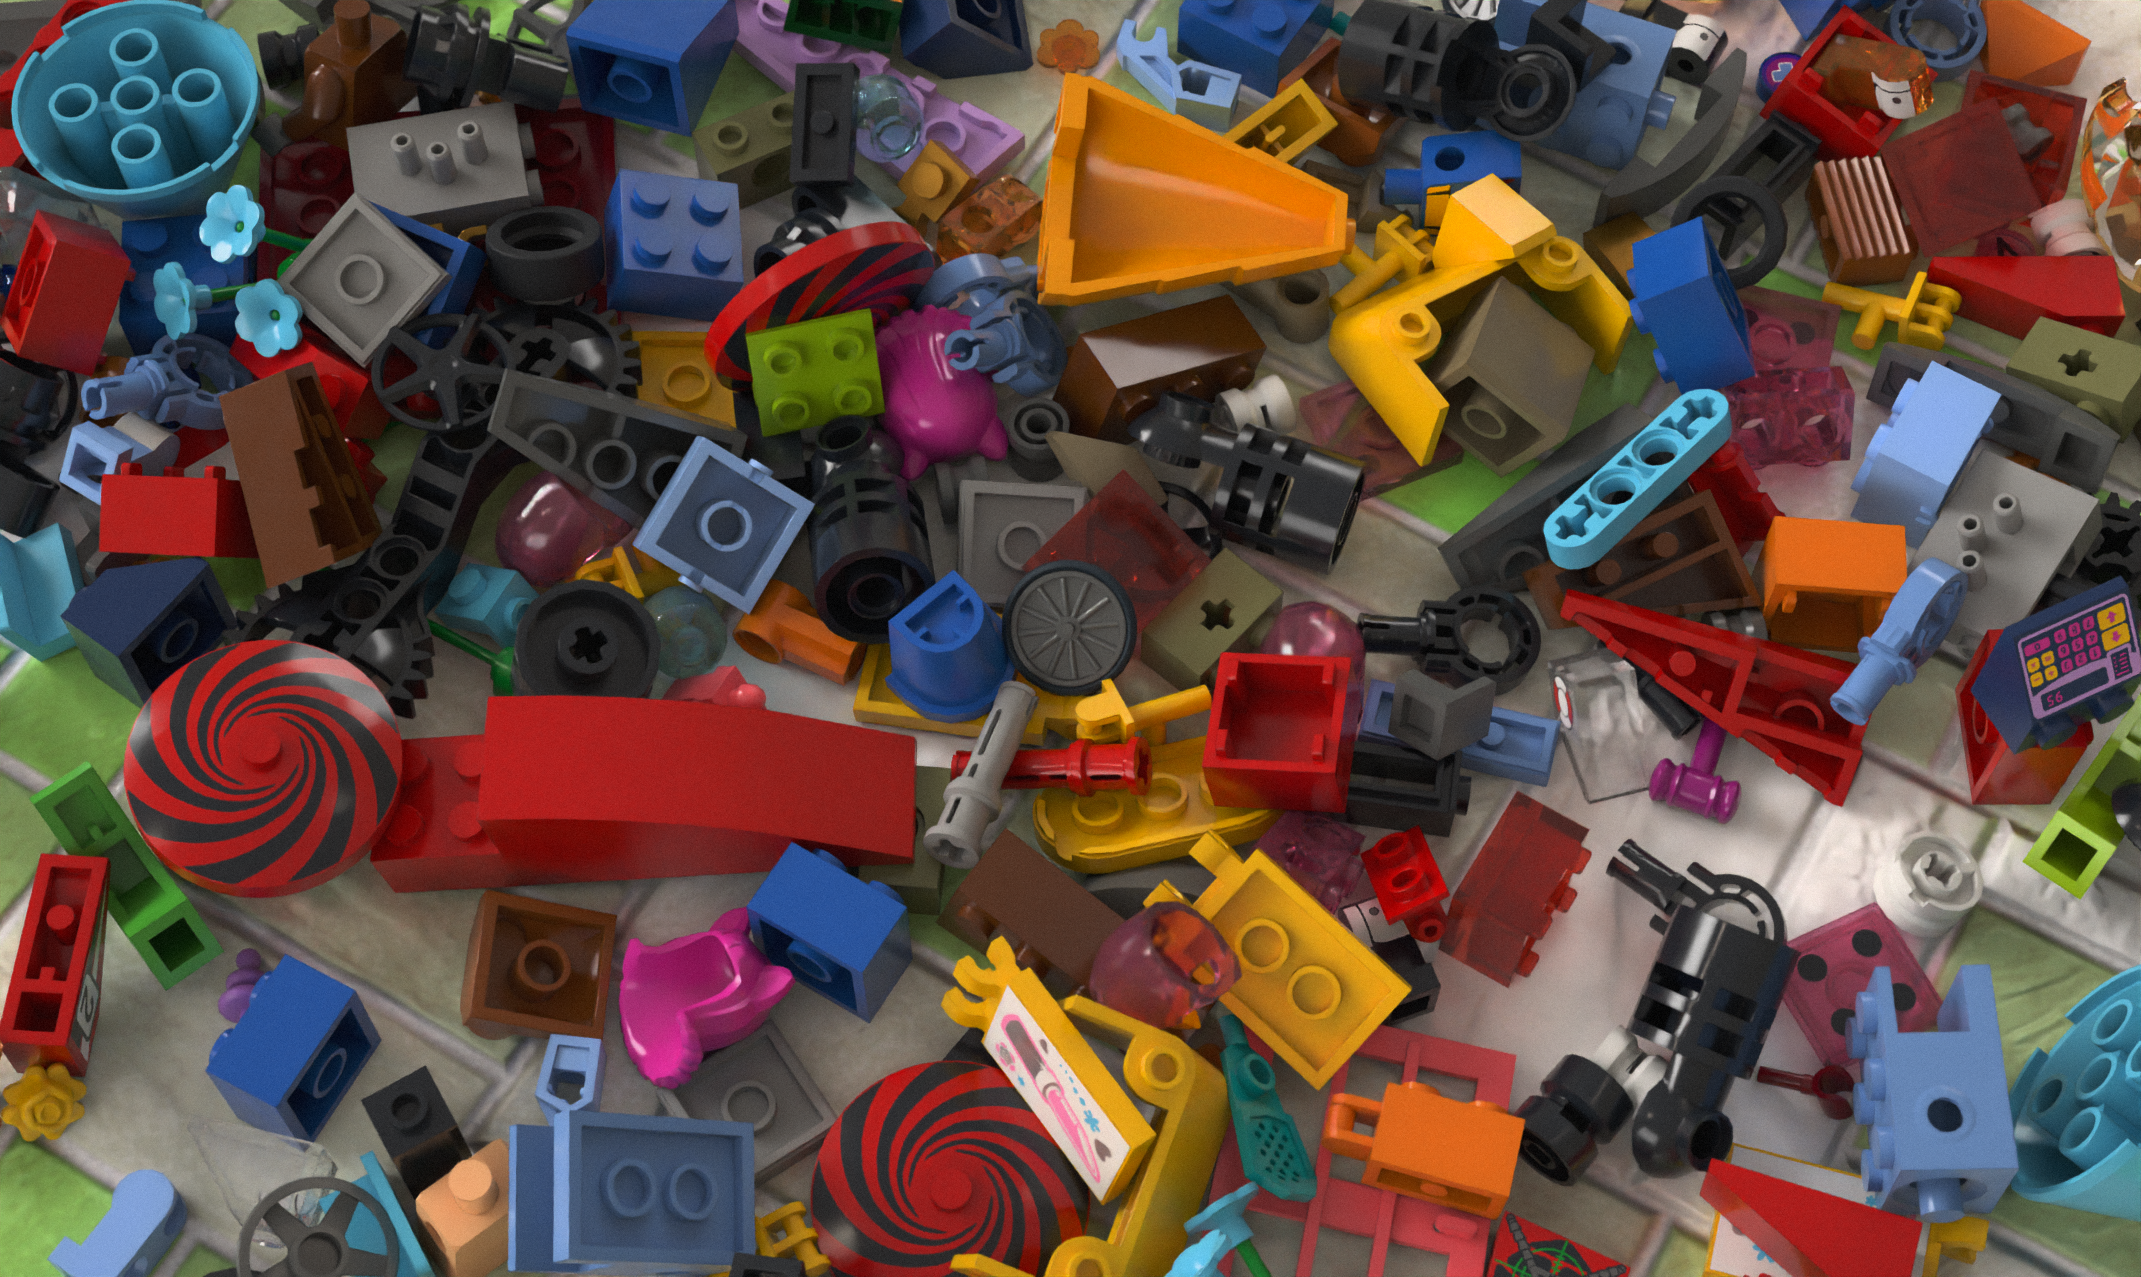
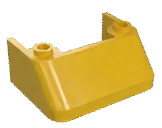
[1328,236,1634,467]
[949,994,1232,1277]

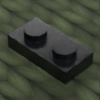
[789,63,860,187]

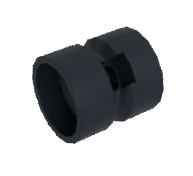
[1512,1054,1635,1187]

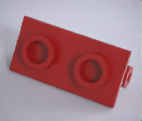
[1686,439,1786,558]
[1360,825,1451,943]

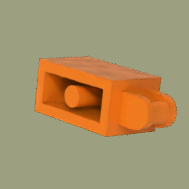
[1321,1082,1525,1221]

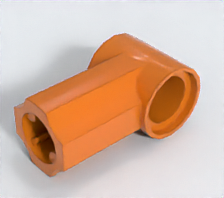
[732,579,869,686]

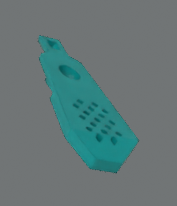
[1218,1014,1318,1203]

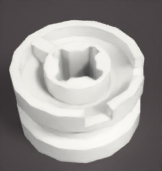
[1873,831,1984,938]

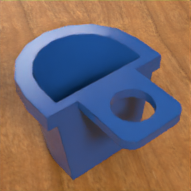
[885,570,1018,724]

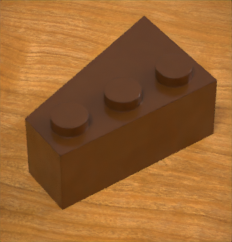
[1052,294,1267,446]
[219,362,383,589]
[1521,489,1763,630]

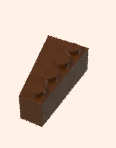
[935,827,1218,1056]

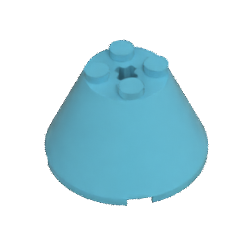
[11,0,260,221]
[2009,964,2141,1222]

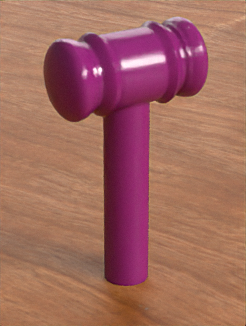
[1648,717,1742,824]

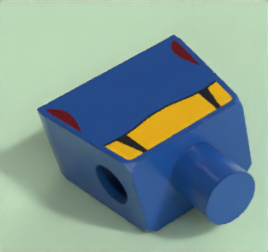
[1384,129,1522,237]

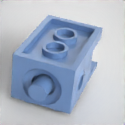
[1475,0,1677,171]
[1845,964,2019,1223]
[508,1110,755,1277]

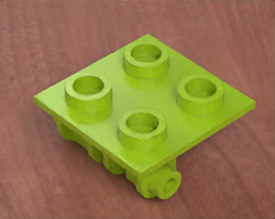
[745,308,885,437]

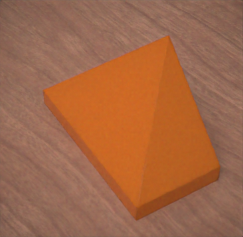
[1979,0,2092,91]

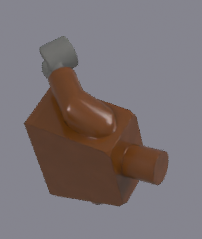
[251,0,417,157]

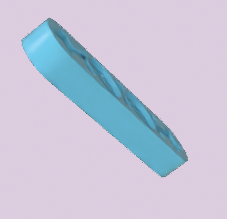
[1543,389,1733,569]

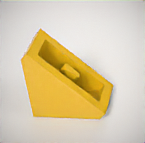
[1222,78,1338,166]
[1431,173,1557,269]

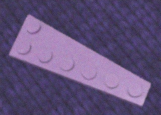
[732,0,1025,198]

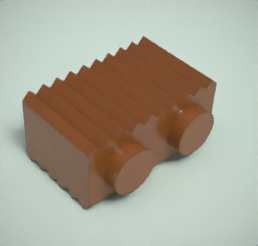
[1805,154,1919,287]

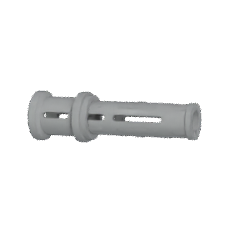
[923,681,1040,869]

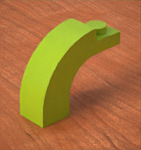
[2022,692,2141,900]

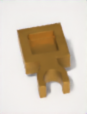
[891,139,981,239]

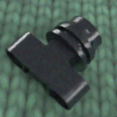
[402,2,568,114]
[753,174,943,278]
[0,348,65,539]

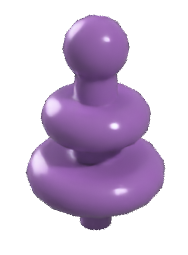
[218,948,264,1023]

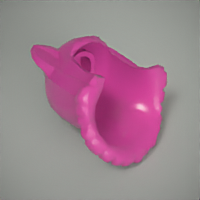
[874,305,1008,482]
[618,907,796,1089]

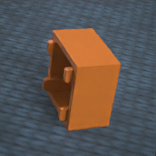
[1751,516,1907,657]

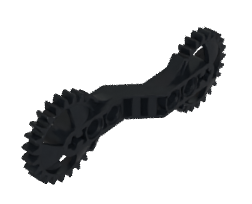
[222,296,643,719]

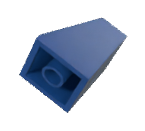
[565,0,740,137]

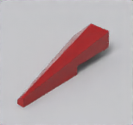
[1560,589,1873,807]

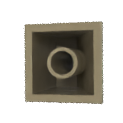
[1425,276,1596,478]

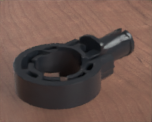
[1355,586,1541,696]
[1606,839,1788,946]

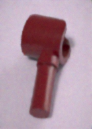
[1757,1065,1855,1120]

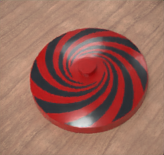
[703,221,935,392]
[123,640,404,898]
[811,1061,1090,1277]

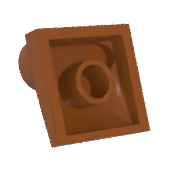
[1275,37,1409,167]
[460,890,617,1041]

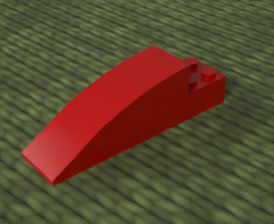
[370,695,917,893]

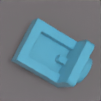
[434,563,540,649]

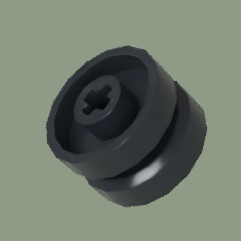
[509,579,661,699]

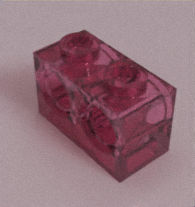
[1717,366,1855,470]
[1247,810,1367,915]

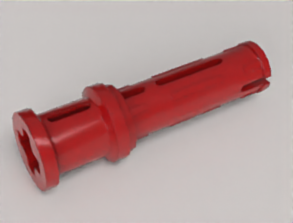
[951,736,1153,797]

